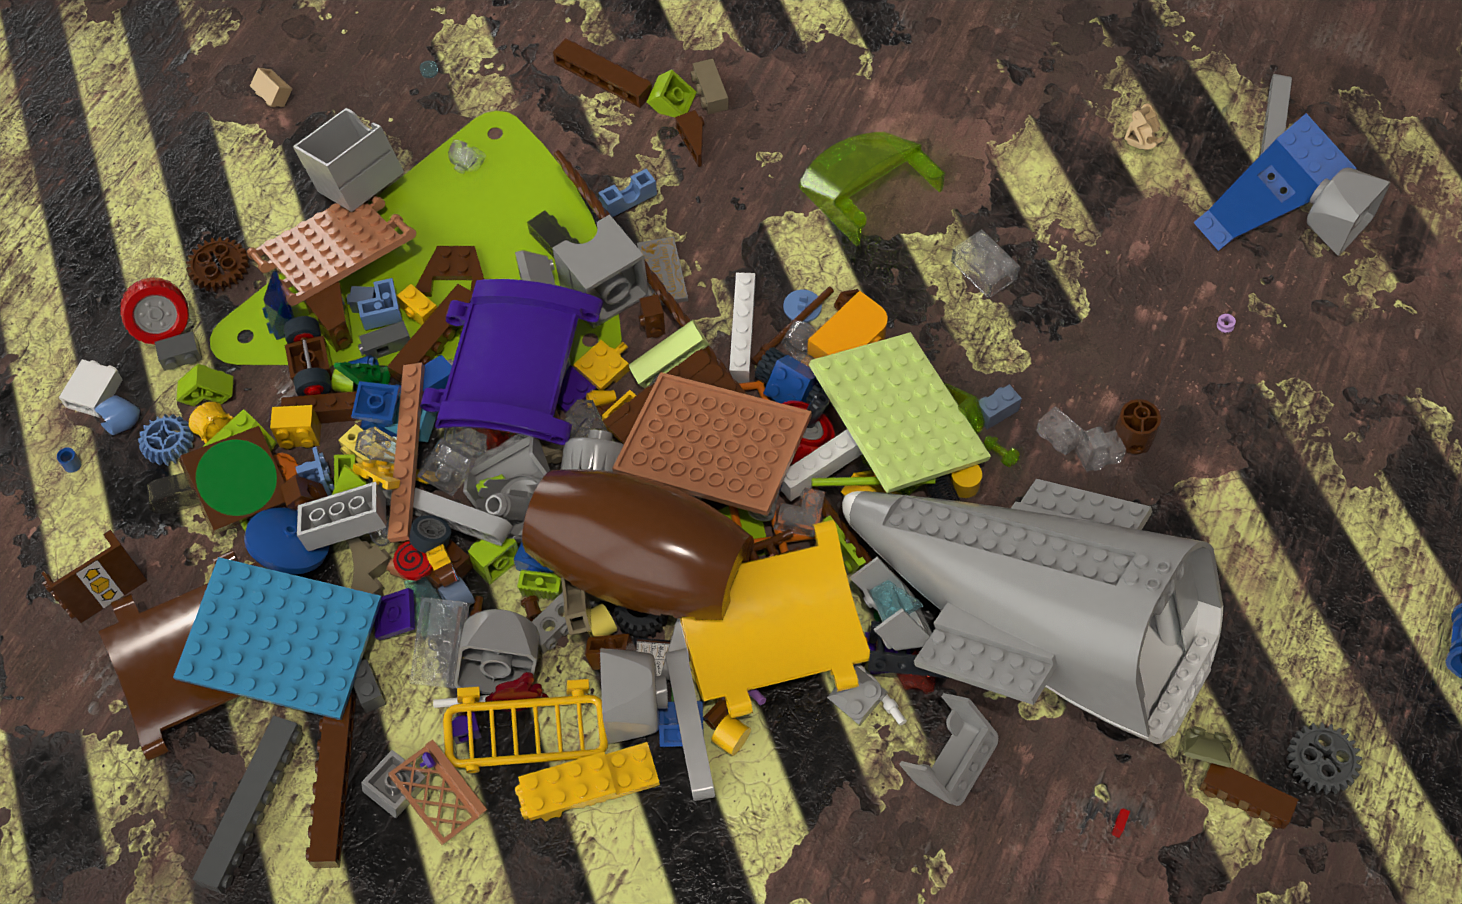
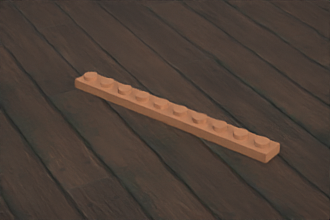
[387,362,425,542]

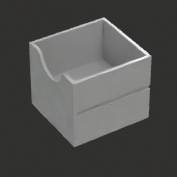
[293,108,404,212]
[553,215,648,329]

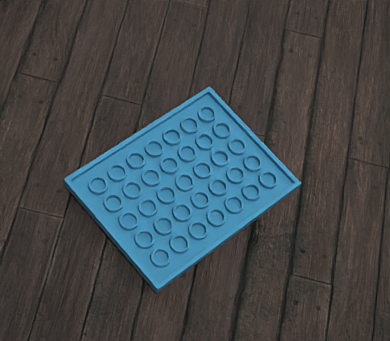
[173,557,382,720]

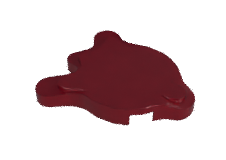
[485,672,549,712]

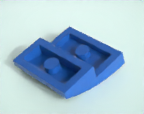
[659,701,704,747]

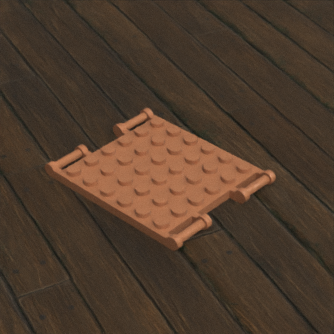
[246,195,416,306]

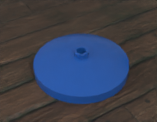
[244,508,330,574]

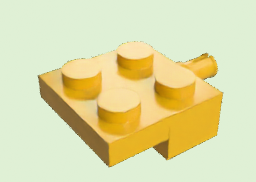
[573,340,630,390]

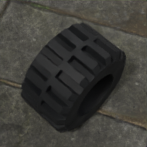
[614,604,668,638]

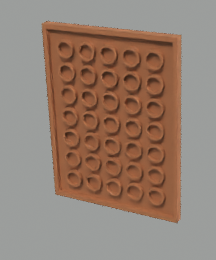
[612,372,812,516]

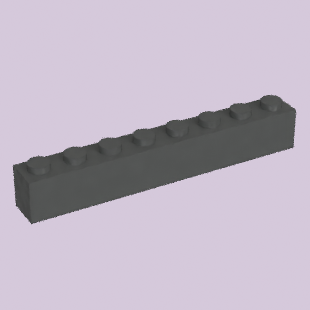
[193,715,302,894]

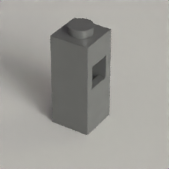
[358,321,410,358]

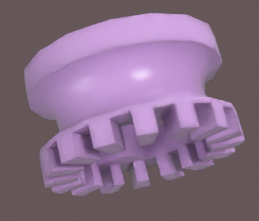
[1217,314,1236,333]

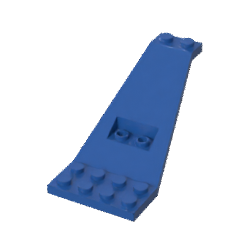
[1194,113,1357,251]

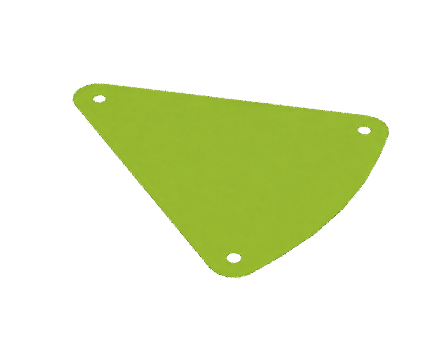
[210,111,622,367]

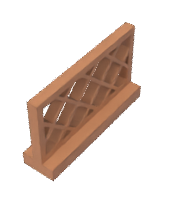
[388,739,487,845]

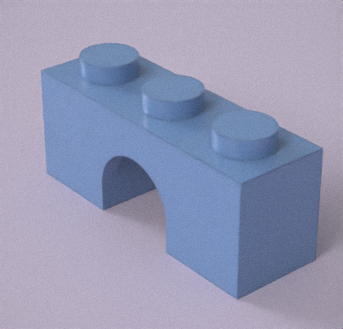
[598,169,657,217]

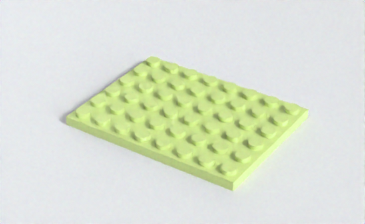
[809,332,991,493]

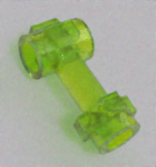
[983,435,1020,467]

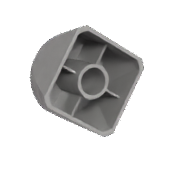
[1307,167,1391,256]
[454,609,539,694]
[600,648,668,744]

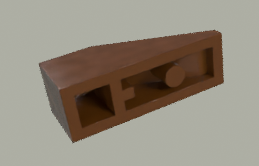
[675,110,705,167]

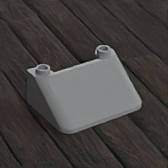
[463,434,550,509]

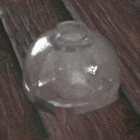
[448,139,486,174]

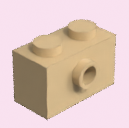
[250,68,292,107]

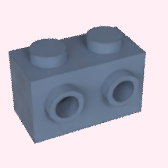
[975,384,1022,429]

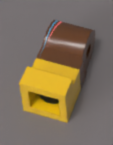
[426,544,460,587]

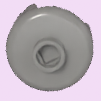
[561,430,624,472]
[476,474,541,543]

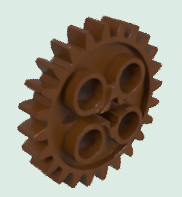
[186,237,249,292]

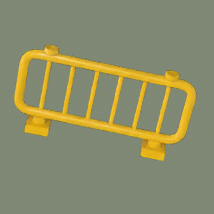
[443,679,608,773]

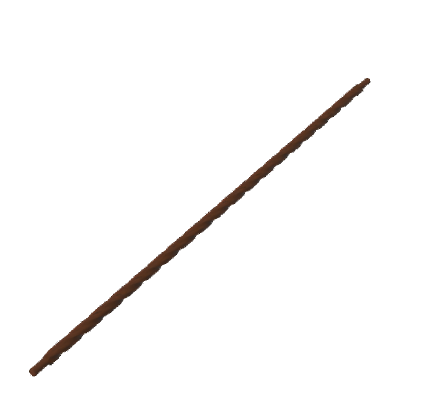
[554,150,872,566]

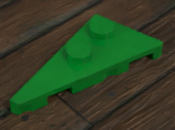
[334,362,390,385]

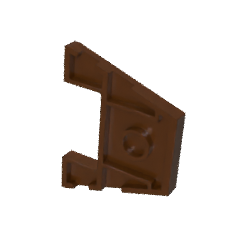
[415,246,484,297]

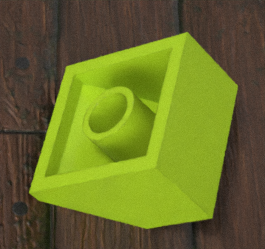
[647,69,697,118]
[468,538,518,585]

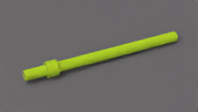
[811,477,935,486]

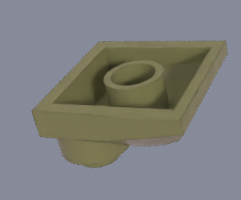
[1182,726,1231,768]

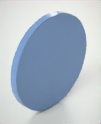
[783,290,822,323]

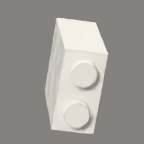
[59,359,123,418]

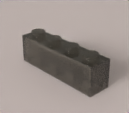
[527,210,580,259]

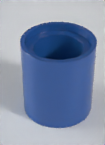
[57,447,82,473]

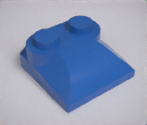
[351,381,400,427]

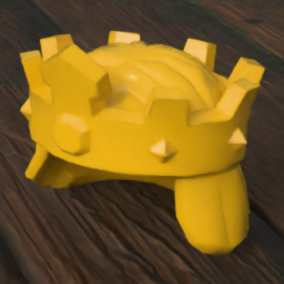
[189,402,234,444]

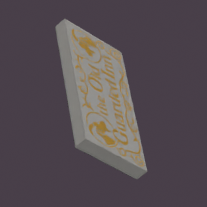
[637,237,688,306]

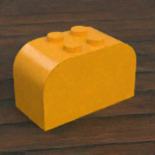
[807,291,887,362]

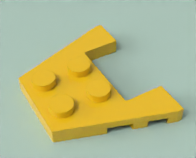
[353,458,439,490]

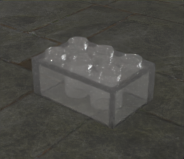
[951,229,1020,298]

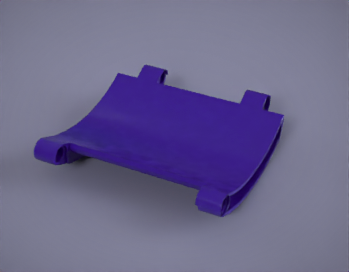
[420,279,603,445]

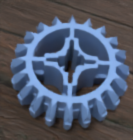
[138,414,195,466]

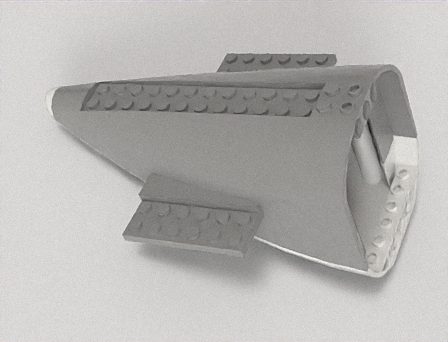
[842,479,1223,744]

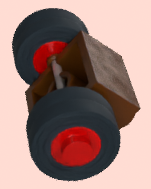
[284,316,333,396]

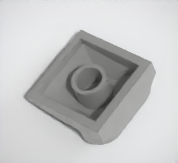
[827,665,888,725]

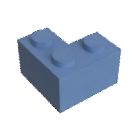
[357,278,403,330]

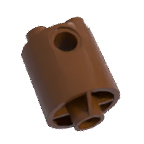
[1113,399,1161,454]

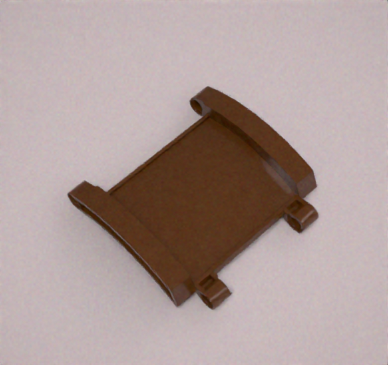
[98,550,265,761]

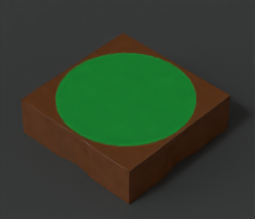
[179,426,286,535]

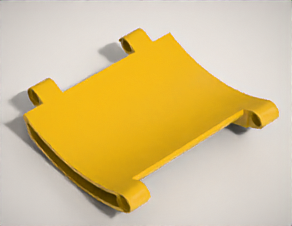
[680,520,870,718]

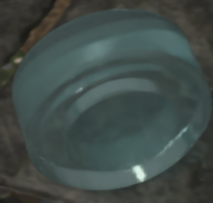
[420,61,438,78]

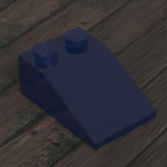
[262,271,294,340]

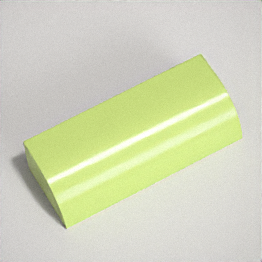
[629,320,709,388]

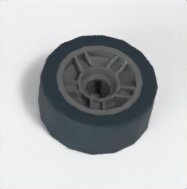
[409,515,451,553]

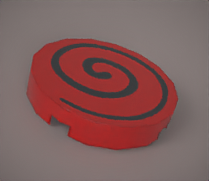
[393,541,433,581]

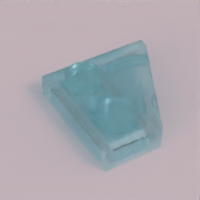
[870,580,923,622]

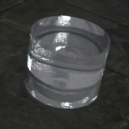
[782,321,816,357]

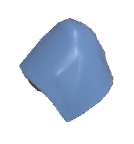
[95,395,140,435]

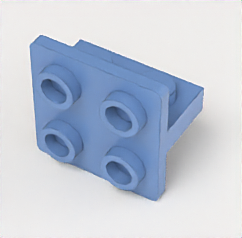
[296,447,334,496]

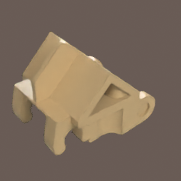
[1125,103,1165,150]

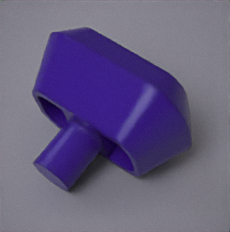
[420,752,436,768]

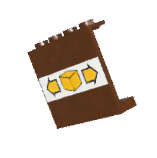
[41,529,147,623]

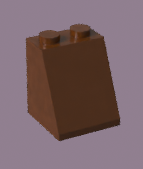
[304,281,353,352]

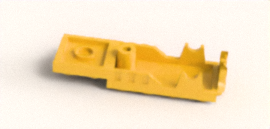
[515,742,660,822]

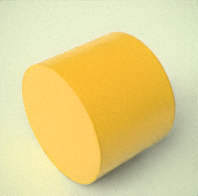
[950,464,982,498]
[711,714,751,756]

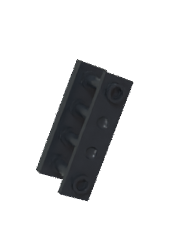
[868,621,949,678]

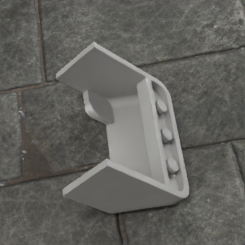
[515,250,555,285]
[850,557,932,651]
[899,693,998,806]

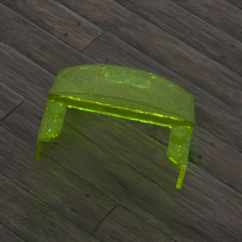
[799,132,945,246]

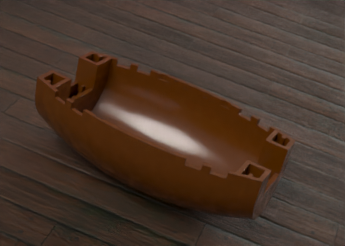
[522,469,754,620]

